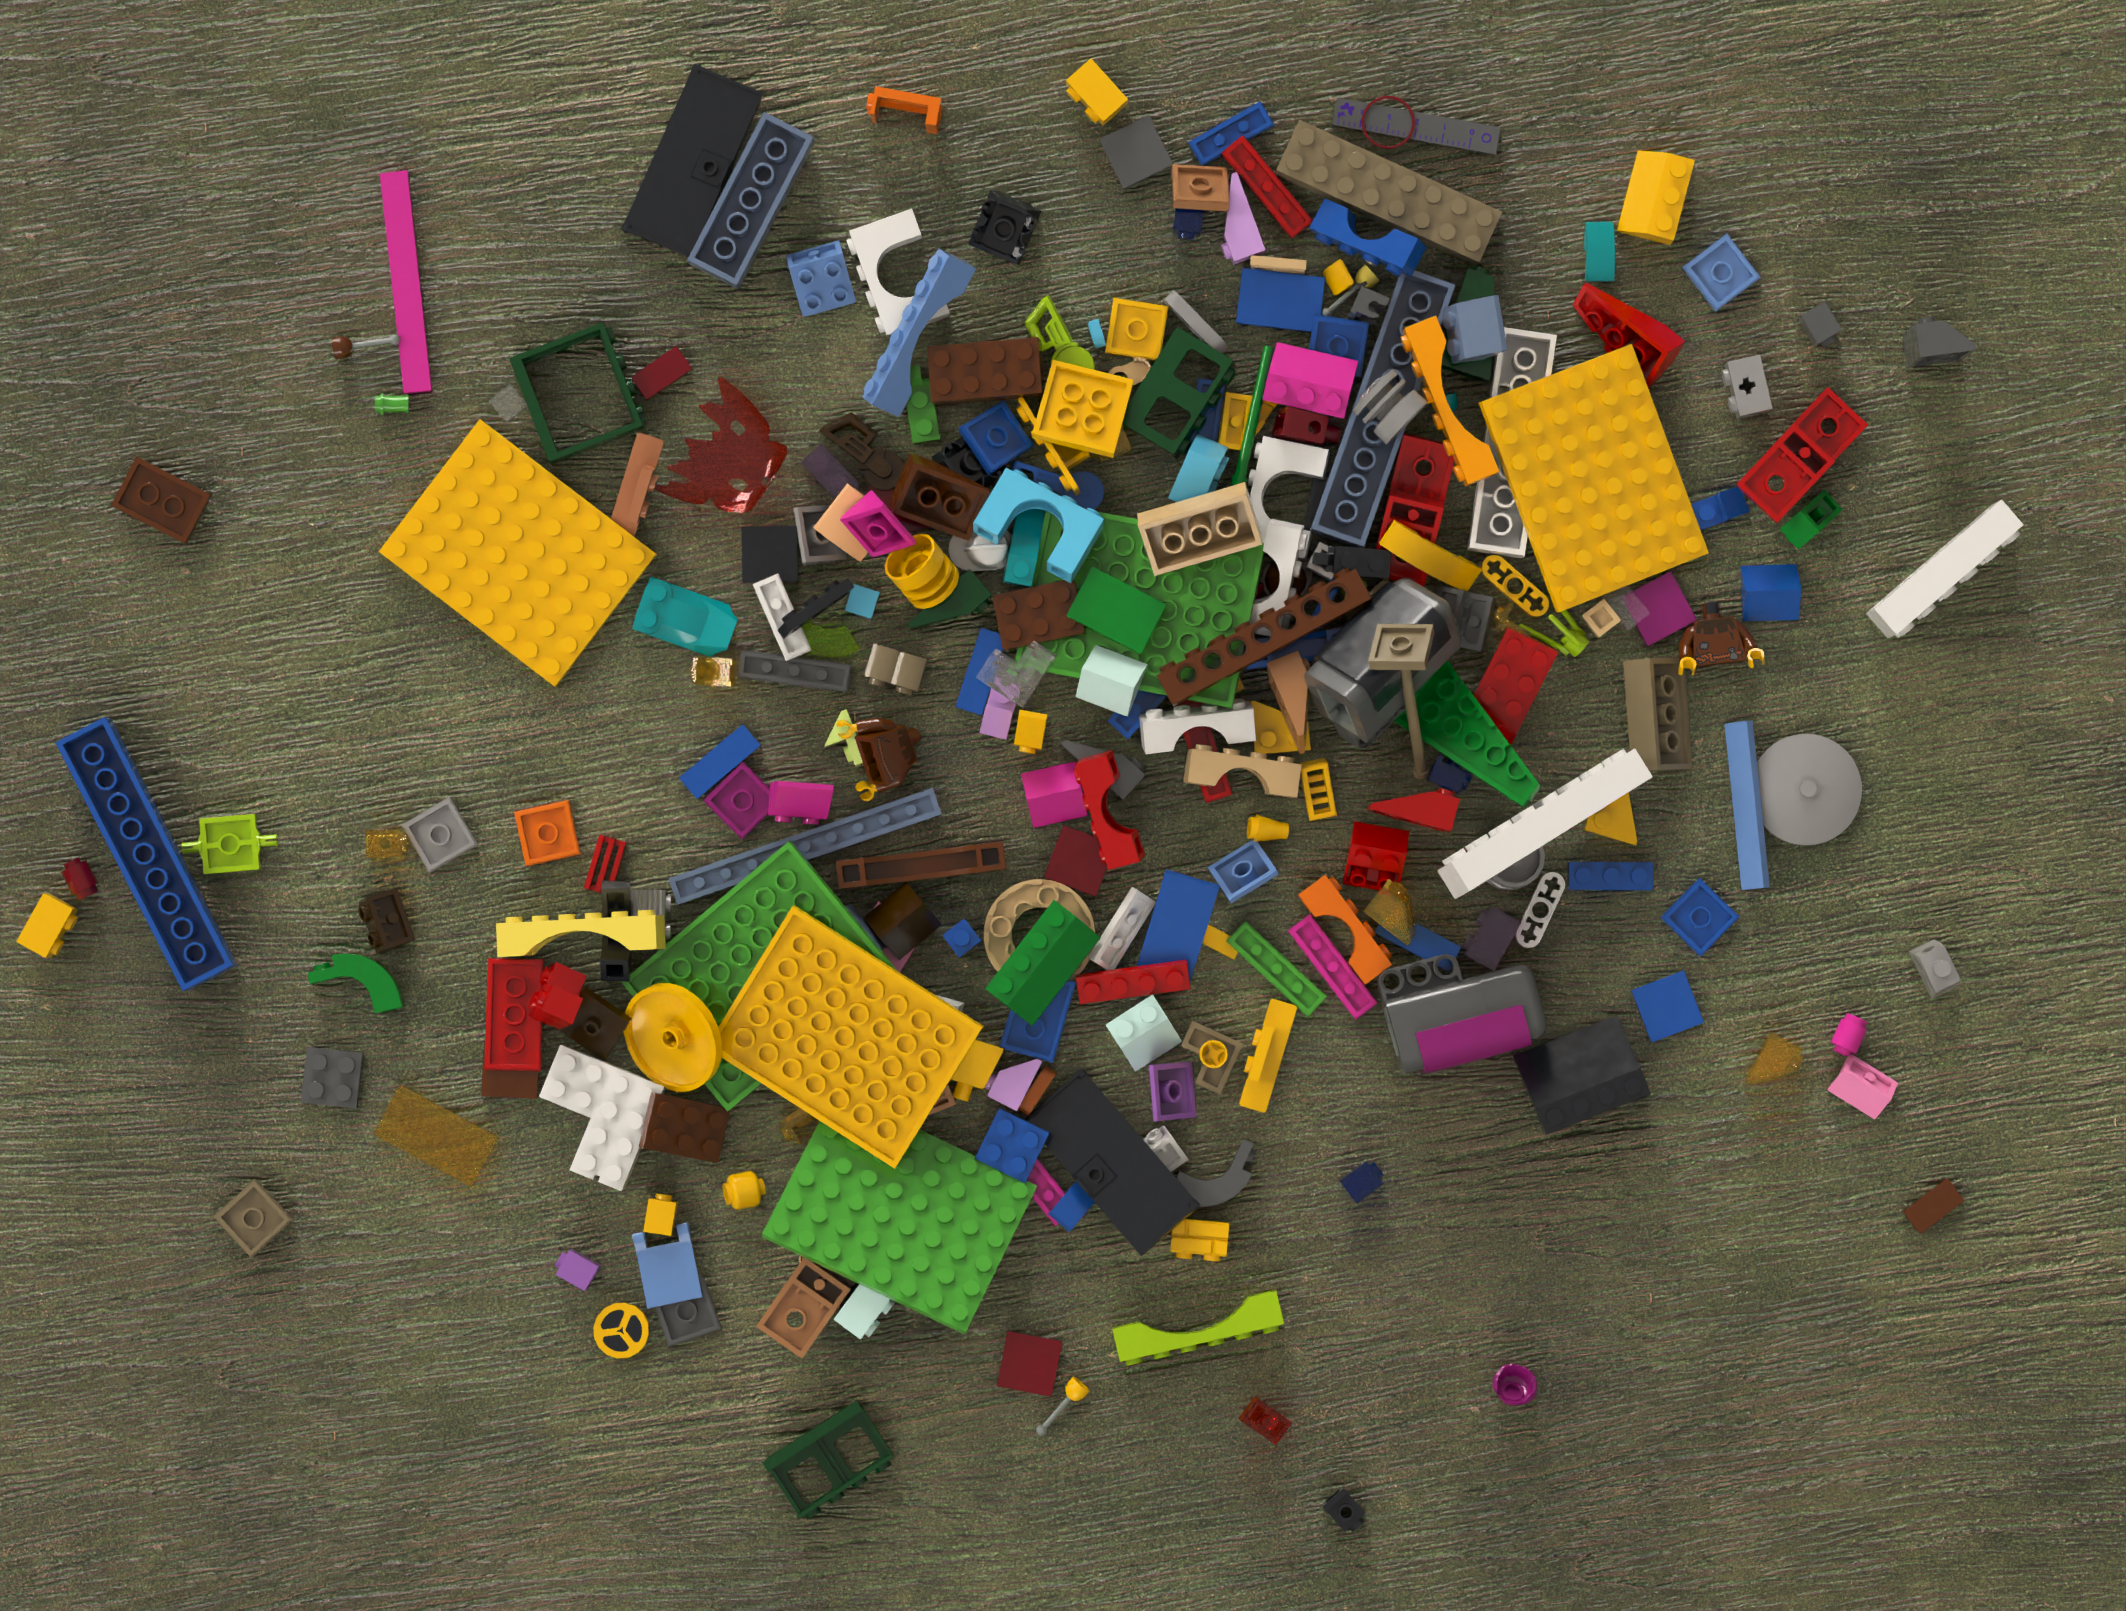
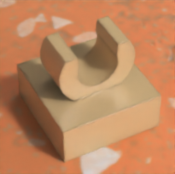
[1581,599,1621,638]

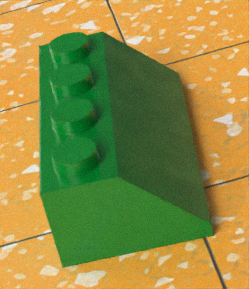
[985,900,1101,1027]

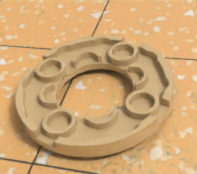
[984,879,1095,981]

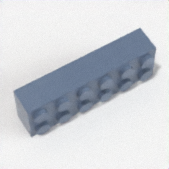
[687,112,815,290]

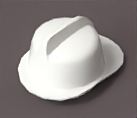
[948,530,1011,571]

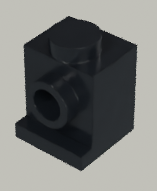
[1322,1486,1366,1532]

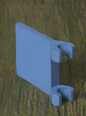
[632,1223,703,1309]

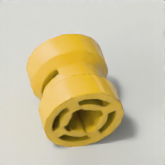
[1199,1040,1228,1068]

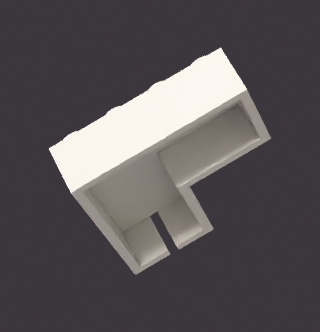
[539,1044,666,1191]

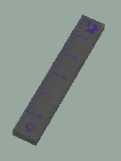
[1332,98,1501,156]

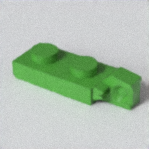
[906,365,940,445]

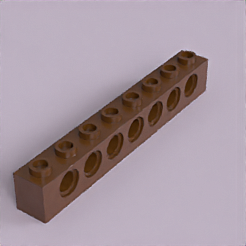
[1157,568,1372,707]

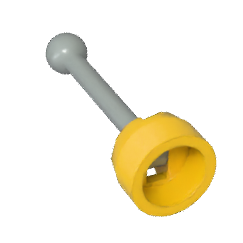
[1036,1376,1090,1436]

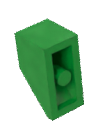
[1780,489,1843,550]

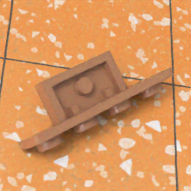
[611,432,664,537]

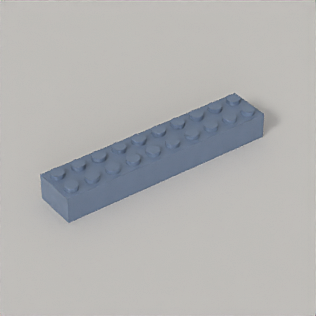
[1310,271,1455,548]

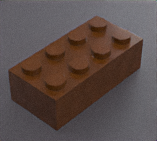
[927,337,1045,406]

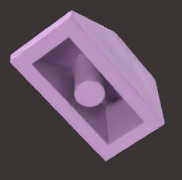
[985,1058,1042,1111]

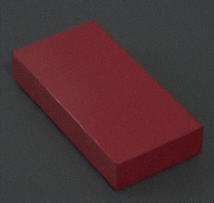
[631,346,693,401]

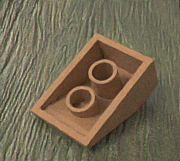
[1267,651,1311,754]

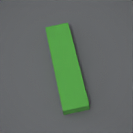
[1227,921,1327,1017]

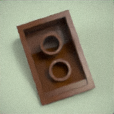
[889,453,991,541]

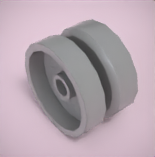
[1486,836,1545,891]

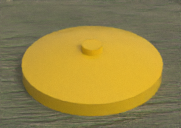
[624,983,722,1092]

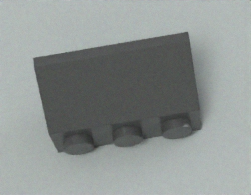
[1902,317,1976,368]

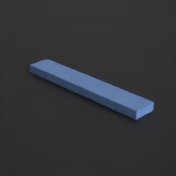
[1724,720,1770,890]

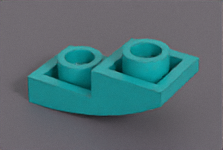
[1583,221,1615,281]

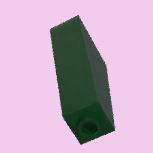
[1441,266,1494,383]

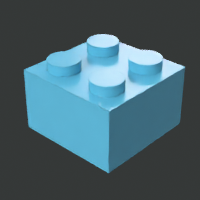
[1168,434,1229,502]

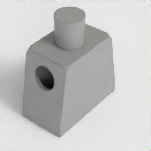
[1909,939,1961,999]

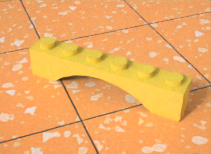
[496,910,666,957]

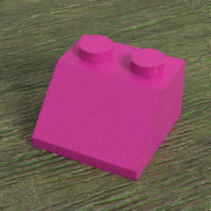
[768,781,834,825]

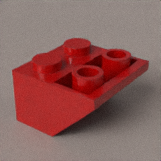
[1343,821,1409,894]

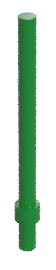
[1230,346,1275,486]

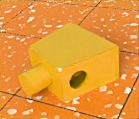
[952,1040,1004,1102]

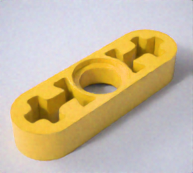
[1481,555,1549,618]

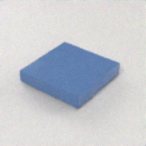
[1682,234,1761,312]

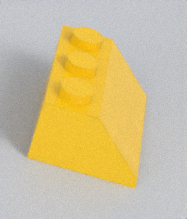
[1617,150,1695,245]

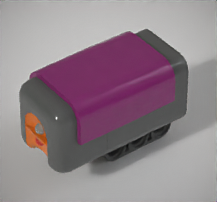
[1377,954,1547,1075]

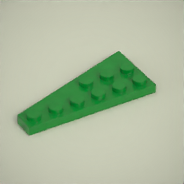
[1394,660,1541,809]

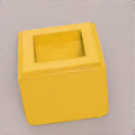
[1323,259,1354,296]

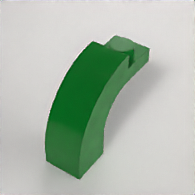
[307,954,406,1014]

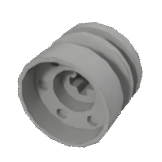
[1352,369,1427,445]

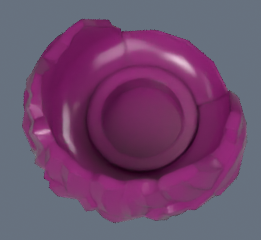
[1492,1363,1537,1406]

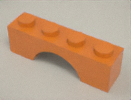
[1297,875,1392,985]

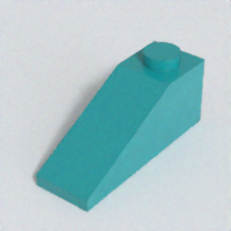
[1002,509,1045,588]

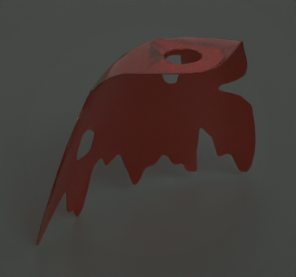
[655,377,788,513]

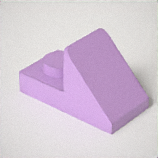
[979,679,1021,740]

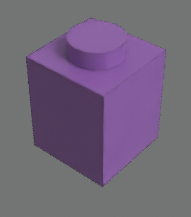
[555,1249,601,1291]

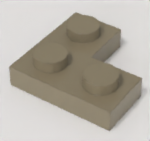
[1181,1021,1243,1094]

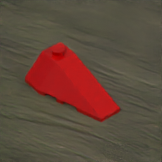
[1572,283,1685,389]

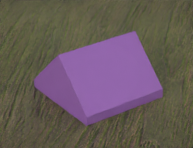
[1149,1061,1196,1121]

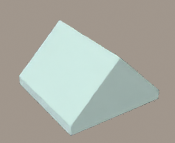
[1076,645,1148,717]

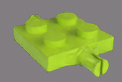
[181,814,278,875]

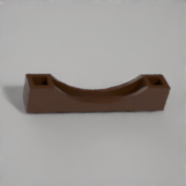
[836,841,1007,890]

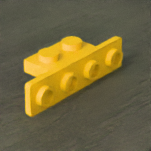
[1016,396,1091,496]
[1239,999,1297,1113]

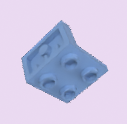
[786,240,856,317]

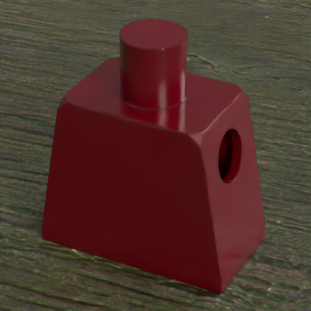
[1271,406,1341,447]

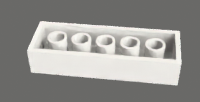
[1866,499,2024,638]

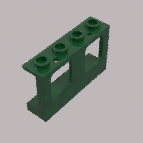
[1122,327,1237,459]
[762,1399,894,1520]

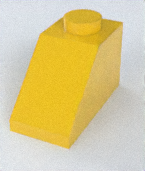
[1014,710,1048,754]

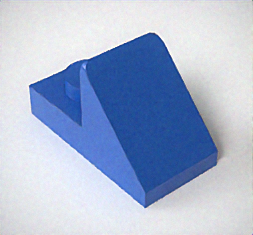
[1691,487,1750,530]

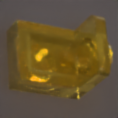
[1493,603,1530,636]
[690,656,736,687]

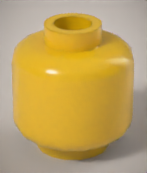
[722,1171,766,1210]

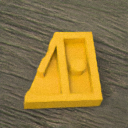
[1218,392,1278,451]
[1584,792,1637,846]

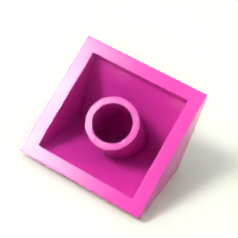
[840,490,916,557]
[1021,762,1088,828]

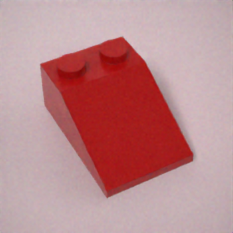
[1367,788,1460,833]

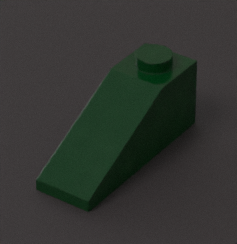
[907,569,992,630]

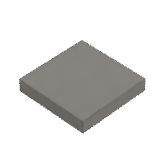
[402,797,478,873]

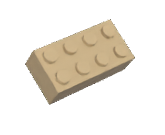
[1137,482,1262,576]

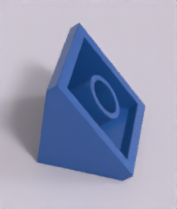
[1740,564,1802,622]

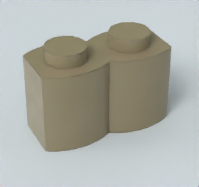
[864,644,928,696]

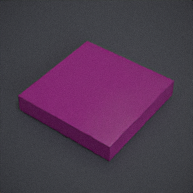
[1621,571,1697,647]
[703,761,770,840]

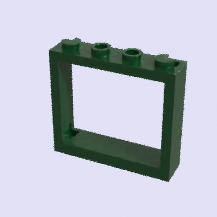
[509,322,647,464]

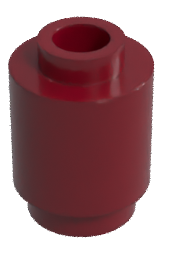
[61,857,98,901]

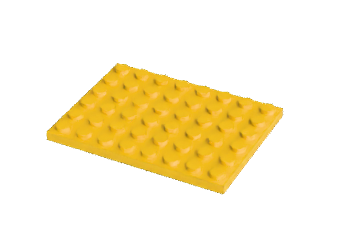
[1479,344,1709,613]
[379,419,657,687]
[718,905,984,1169]

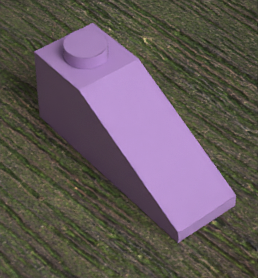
[1221,172,1265,265]

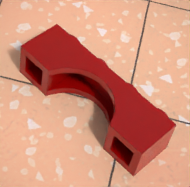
[1074,750,1146,870]

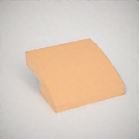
[813,483,868,562]

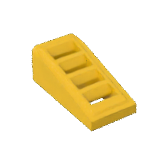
[1298,758,1337,821]

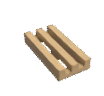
[1249,255,1307,275]

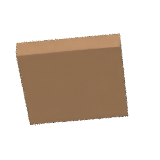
[1171,164,1229,211]

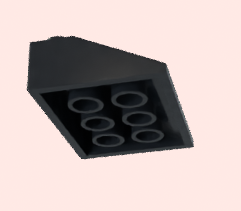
[1513,1015,1651,1135]

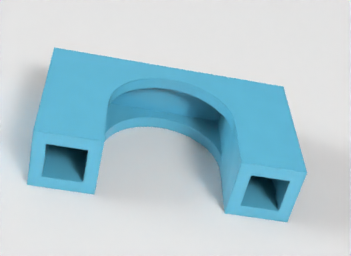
[973,468,1104,583]

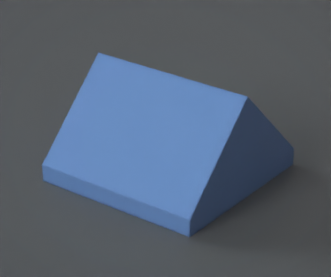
[1208,840,1279,904]

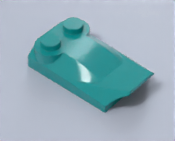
[632,577,738,657]

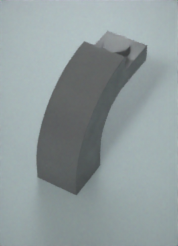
[1176,1139,1256,1207]

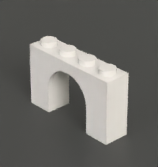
[846,208,950,339]
[1248,436,1330,561]

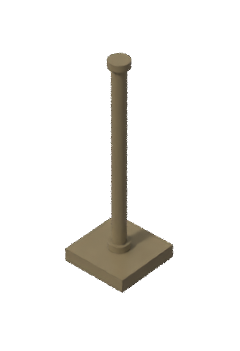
[1368,624,1434,779]

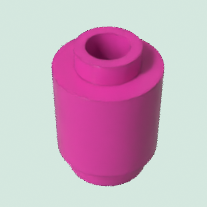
[1830,1013,1867,1057]

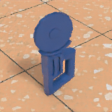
[1012,460,1104,509]

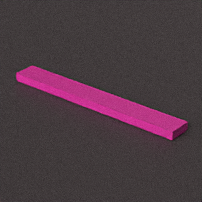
[380,170,433,394]

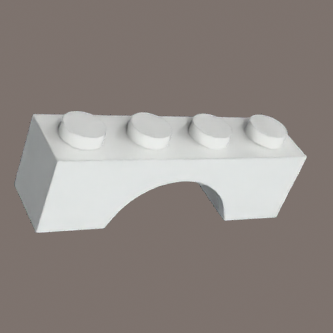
[1250,519,1307,637]
[1139,699,1256,754]

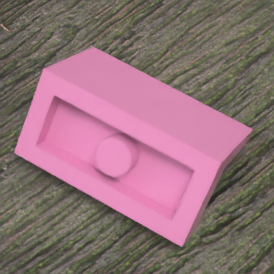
[1828,1053,1898,1120]

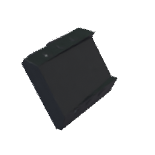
[968,190,1042,265]
[932,437,1011,487]

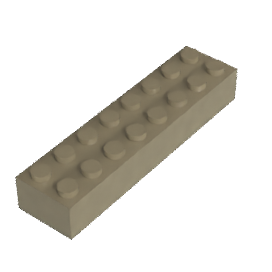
[1275,120,1502,266]

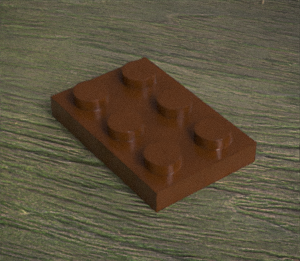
[111,456,212,545]
[992,579,1086,651]
[639,1092,730,1163]

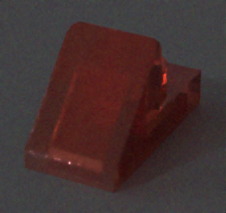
[1238,1396,1292,1445]

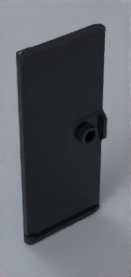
[621,64,764,257]
[1025,1068,1200,1256]

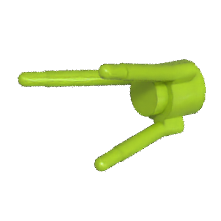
[1518,609,1590,657]

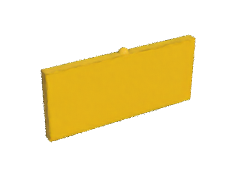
[1202,925,1238,960]

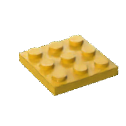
[1032,360,1134,458]

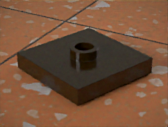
[558,987,632,1061]

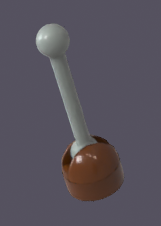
[332,334,400,359]

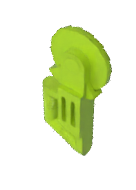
[1024,295,1095,370]

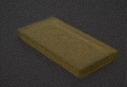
[373,1085,499,1187]

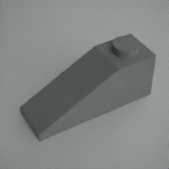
[1061,740,1145,801]

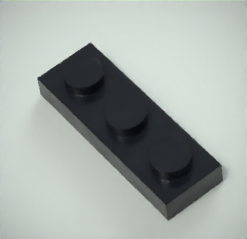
[777,578,854,639]

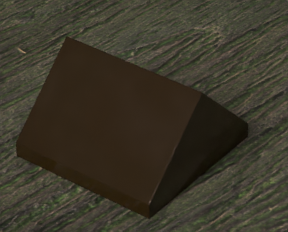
[864,882,942,960]

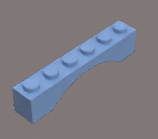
[862,248,976,417]

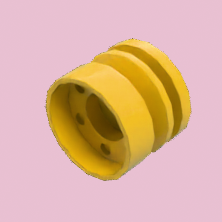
[885,534,959,609]

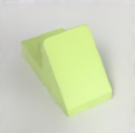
[824,709,863,767]

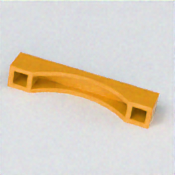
[1400,316,1499,487]

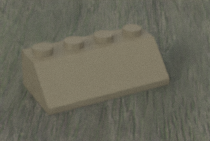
[1623,658,1692,772]

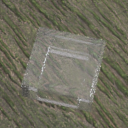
[489,384,528,423]

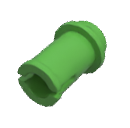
[375,393,409,415]

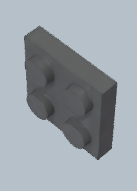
[301,1047,364,1108]

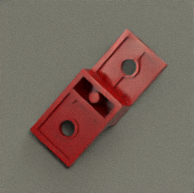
[1736,387,1868,523]
[1376,433,1455,587]

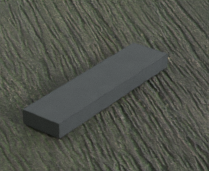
[737,650,852,693]

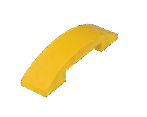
[1379,520,1482,592]

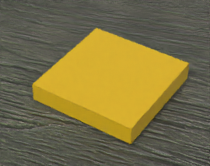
[1105,298,1169,361]

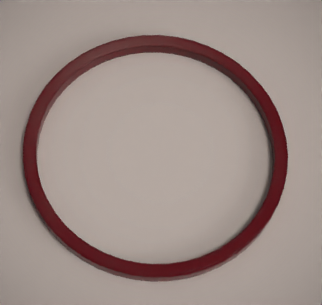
[1361,96,1415,149]

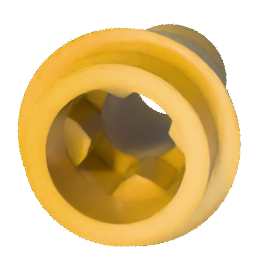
[1247,815,1289,842]

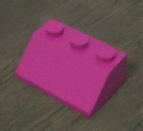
[1262,342,1359,419]

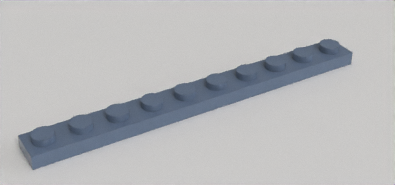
[668,788,942,905]

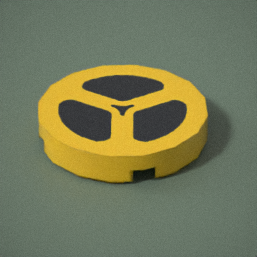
[593,1303,649,1359]

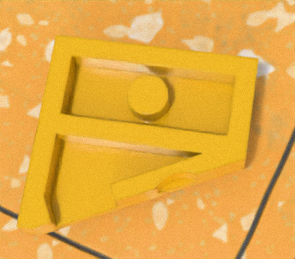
[1250,701,1311,754]

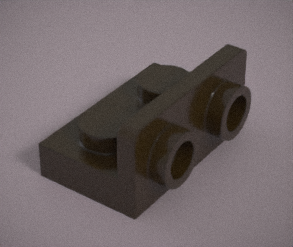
[358,887,415,954]

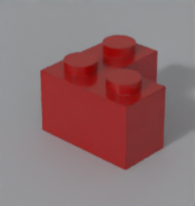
[529,962,587,1029]

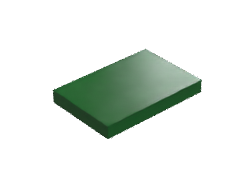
[1066,566,1167,655]

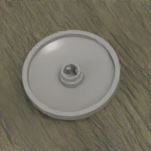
[1757,734,1862,846]

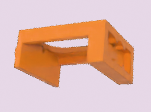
[866,86,943,135]

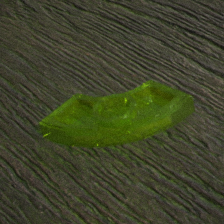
[802,621,860,658]

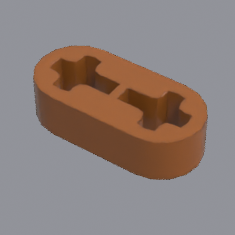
[1018,1065,1057,1116]

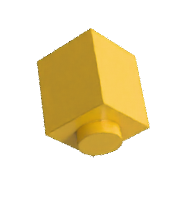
[643,1193,678,1236]

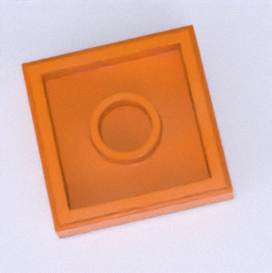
[514,800,581,866]

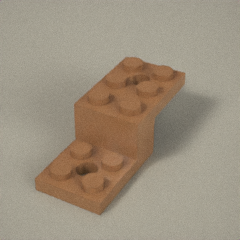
[756,1258,856,1359]

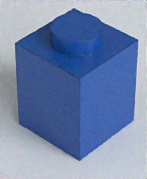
[942,918,982,958]

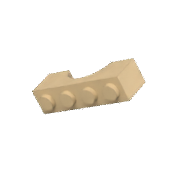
[1183,744,1302,798]

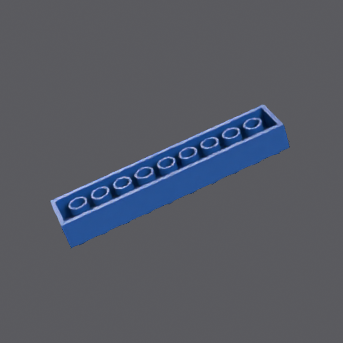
[55,717,238,991]

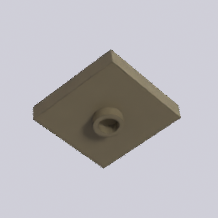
[214,1179,294,1258]

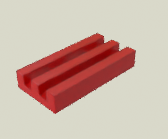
[584,835,627,893]

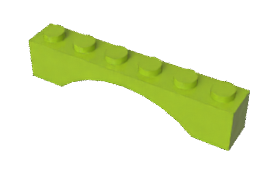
[1112,1290,1284,1365]

